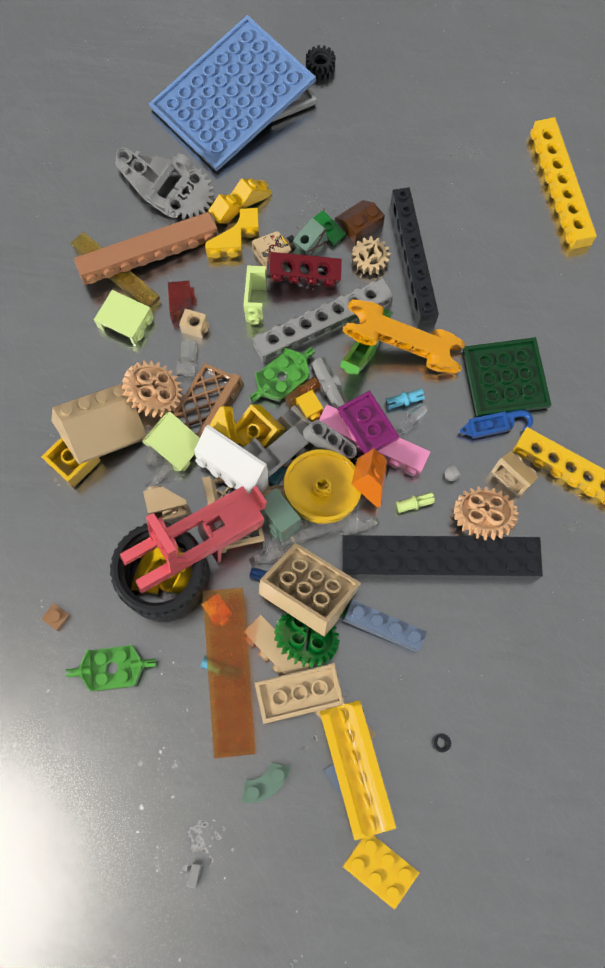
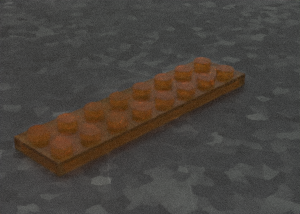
[202,588,255,759]

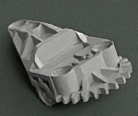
[115,148,214,220]

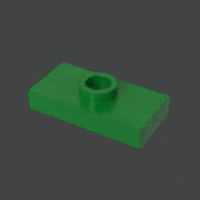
[313,210,346,247]

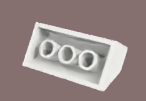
[194,425,269,494]

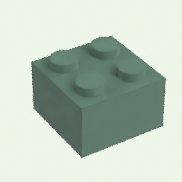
[260,488,301,543]

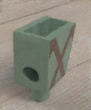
[291,218,328,256]

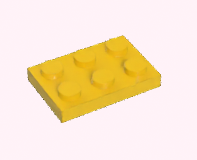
[343,835,420,910]

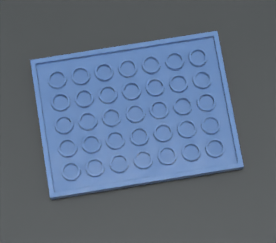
[149,15,316,172]

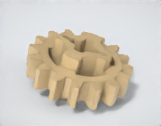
[351,236,390,275]

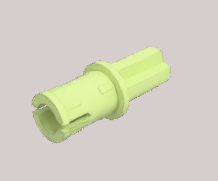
[396,492,435,514]

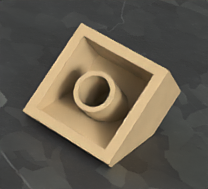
[491,451,539,497]
[143,486,192,521]

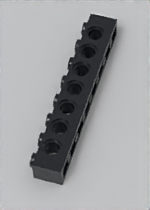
[391,187,439,326]

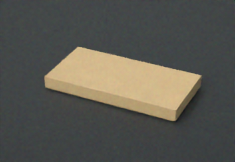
[254,663,345,724]

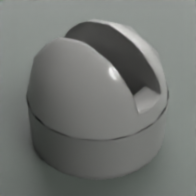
[445,464,461,481]

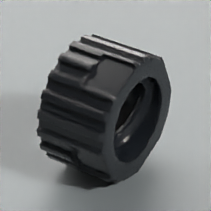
[432,733,452,753]

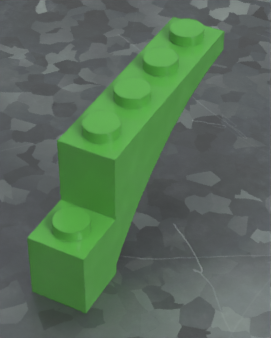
[340,309,393,375]

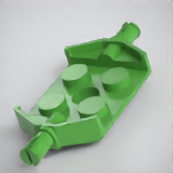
[249,347,315,403]
[66,644,156,691]

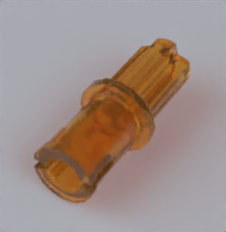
[285,377,320,405]

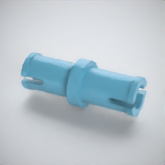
[385,388,425,410]

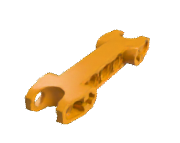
[343,299,465,374]

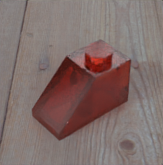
[168,280,195,323]

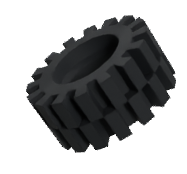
[306,45,336,79]

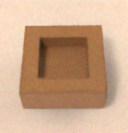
[41,603,71,631]

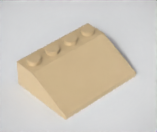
[51,384,147,464]
[259,543,361,636]

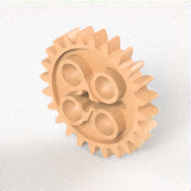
[122,360,183,418]
[454,486,519,540]

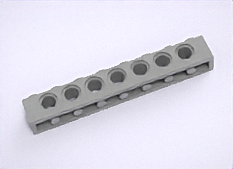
[253,279,393,364]

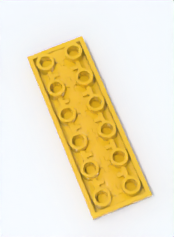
[319,700,396,840]

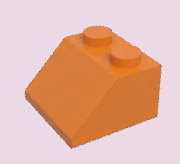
[351,448,387,508]

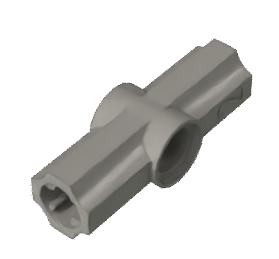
[311,357,348,409]

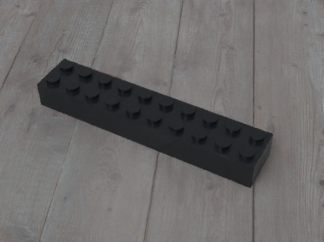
[342,535,543,580]

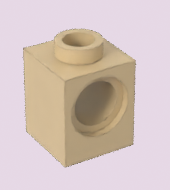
[179,309,209,338]

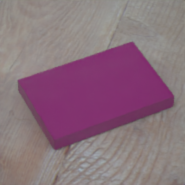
[337,390,399,454]

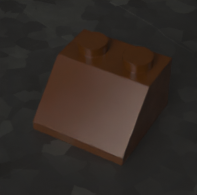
[334,200,385,245]

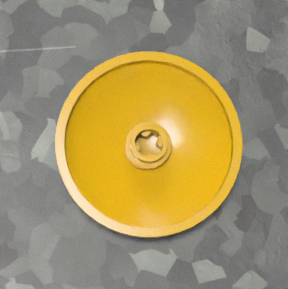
[283,449,361,524]

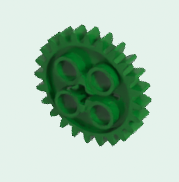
[274,612,340,668]

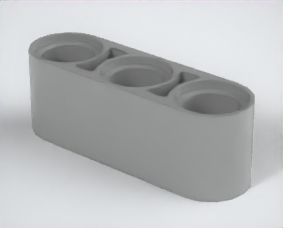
[303,420,357,460]

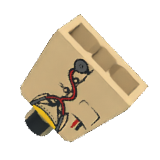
[252,231,295,270]

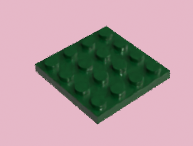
[463,337,552,417]

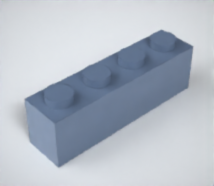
[341,600,427,652]

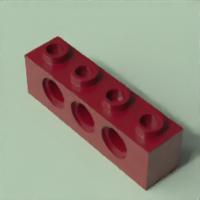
[267,252,342,286]

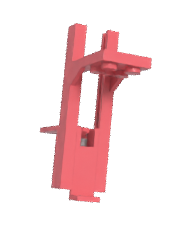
[120,486,267,593]

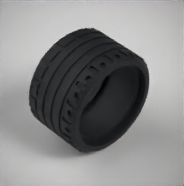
[110,522,210,621]

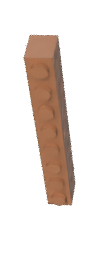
[74,212,217,285]

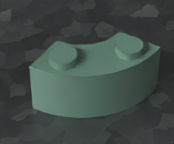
[241,762,291,803]

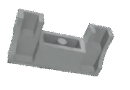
[243,405,316,477]

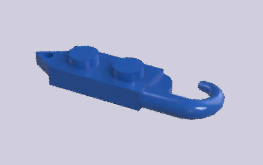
[459,410,533,439]

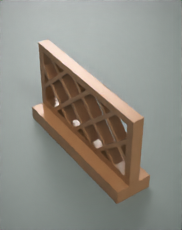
[173,363,244,437]

